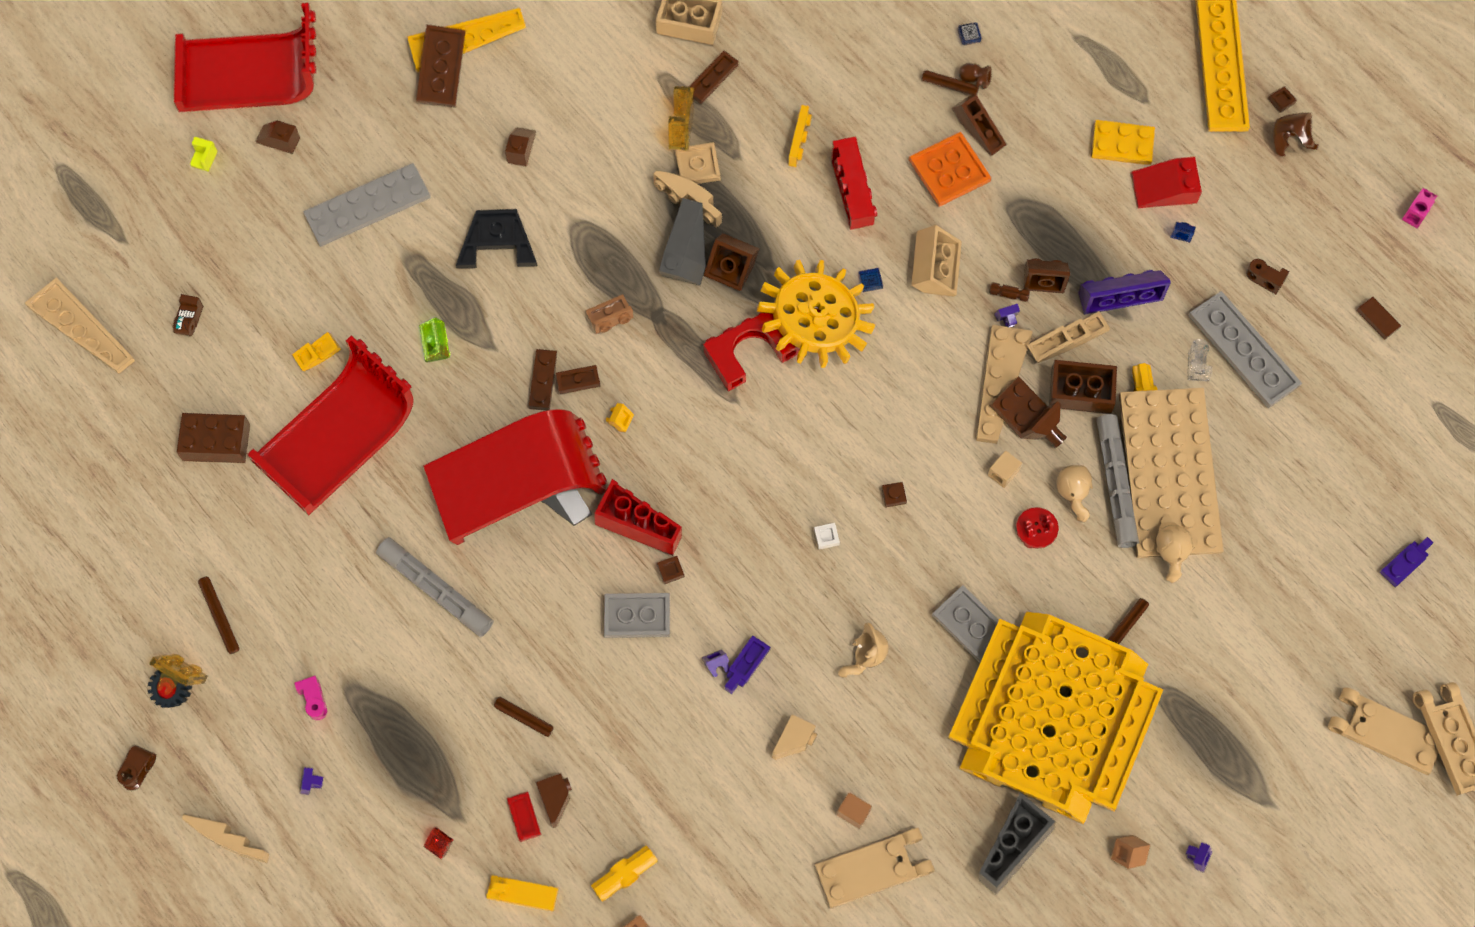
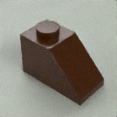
[256,120,300,154]
[505,127,536,167]
[536,773,572,828]

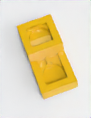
[292,332,341,371]

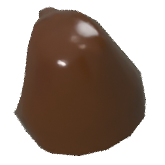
[1273,112,1319,157]

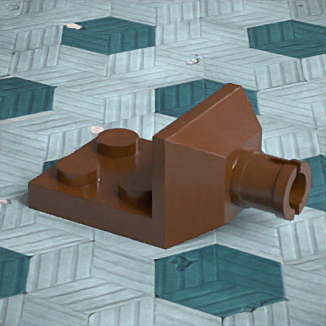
[989,376,1067,448]

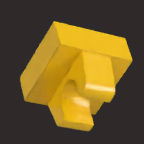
[606,403,634,432]

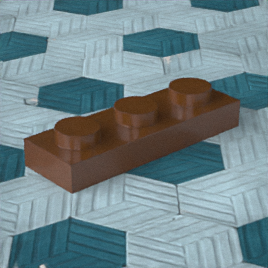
[686,51,739,104]
[529,349,557,411]

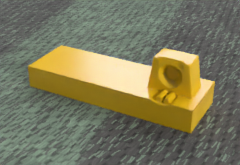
[486,875,559,912]

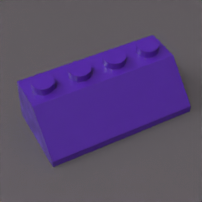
[1078,270,1171,315]

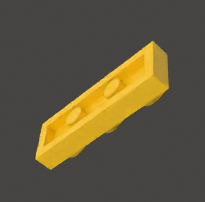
[789,105,812,167]

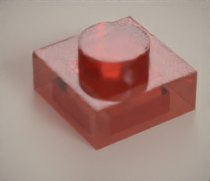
[423,827,453,859]

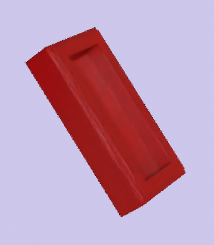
[507,792,541,842]

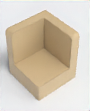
[988,451,1022,488]

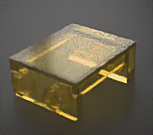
[668,86,694,151]

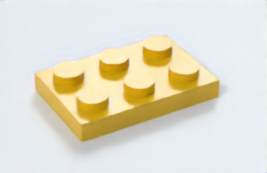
[1091,120,1155,165]

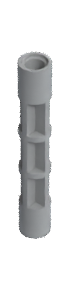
[1097,414,1139,548]
[376,537,494,637]

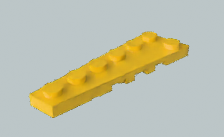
[407,8,526,72]

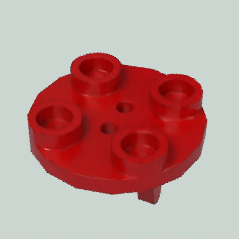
[1016,507,1059,549]

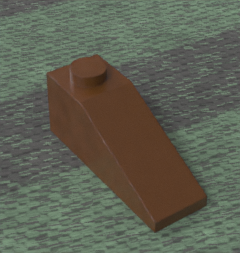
[952,94,1007,156]

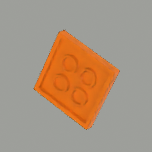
[909,132,991,207]

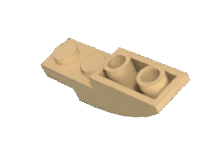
[654,171,722,228]

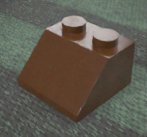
[704,233,760,291]
[1023,258,1070,294]

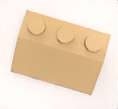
[911,225,962,296]

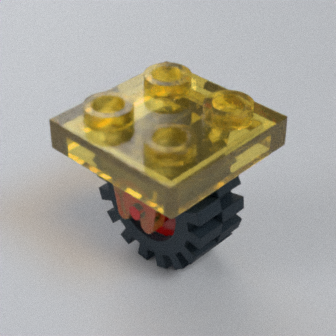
[148,654,208,708]

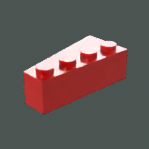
[831,136,877,230]
[594,479,682,556]

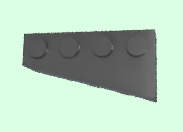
[979,792,1056,895]

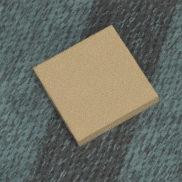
[675,142,721,184]

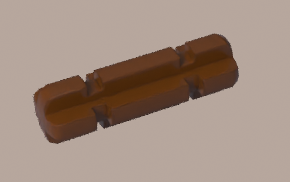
[989,282,1030,302]

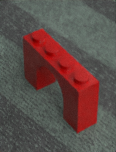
[703,312,800,392]

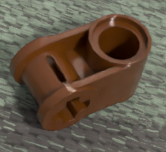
[117,745,156,791]

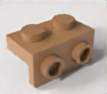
[586,294,634,334]

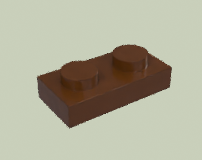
[556,365,601,395]

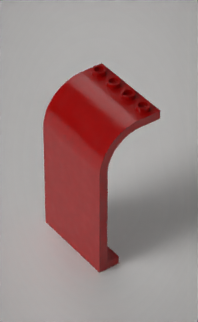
[174,3,316,112]
[247,335,414,516]
[423,409,607,545]

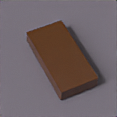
[1356,297,1402,340]

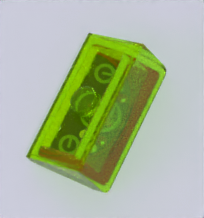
[419,318,450,362]

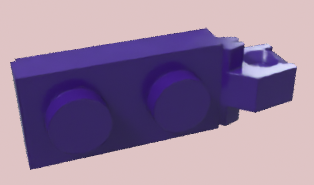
[1379,537,1434,588]
[724,636,771,695]

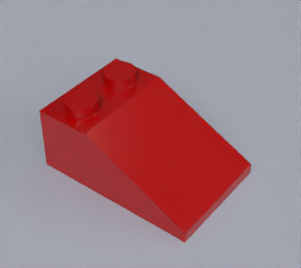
[1131,157,1202,208]

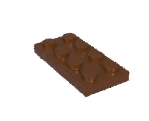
[416,24,466,108]

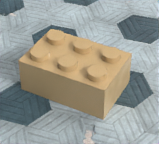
[656,0,722,45]

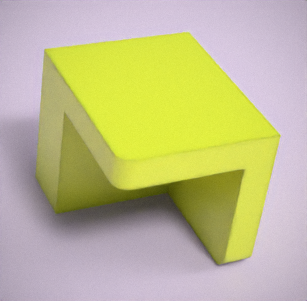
[190,137,218,172]

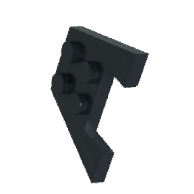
[456,209,538,269]

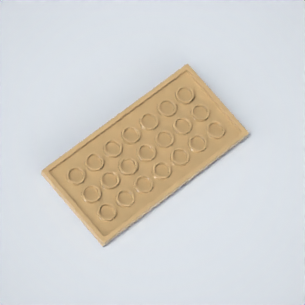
[1119,388,1224,558]

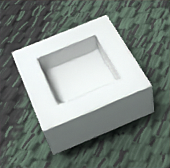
[814,523,840,550]

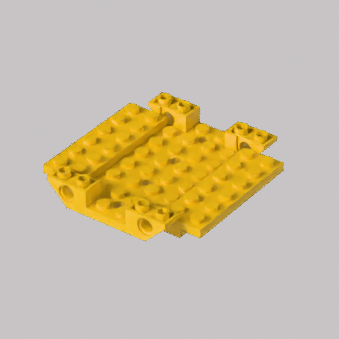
[948,611,1164,824]

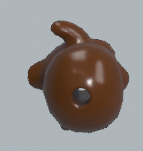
[959,63,992,89]

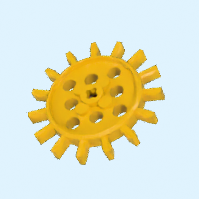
[757,259,875,368]

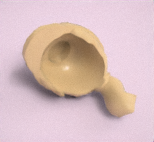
[1057,465,1093,522]
[1156,522,1193,583]
[838,622,889,678]

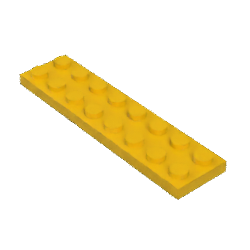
[1196,0,1250,132]

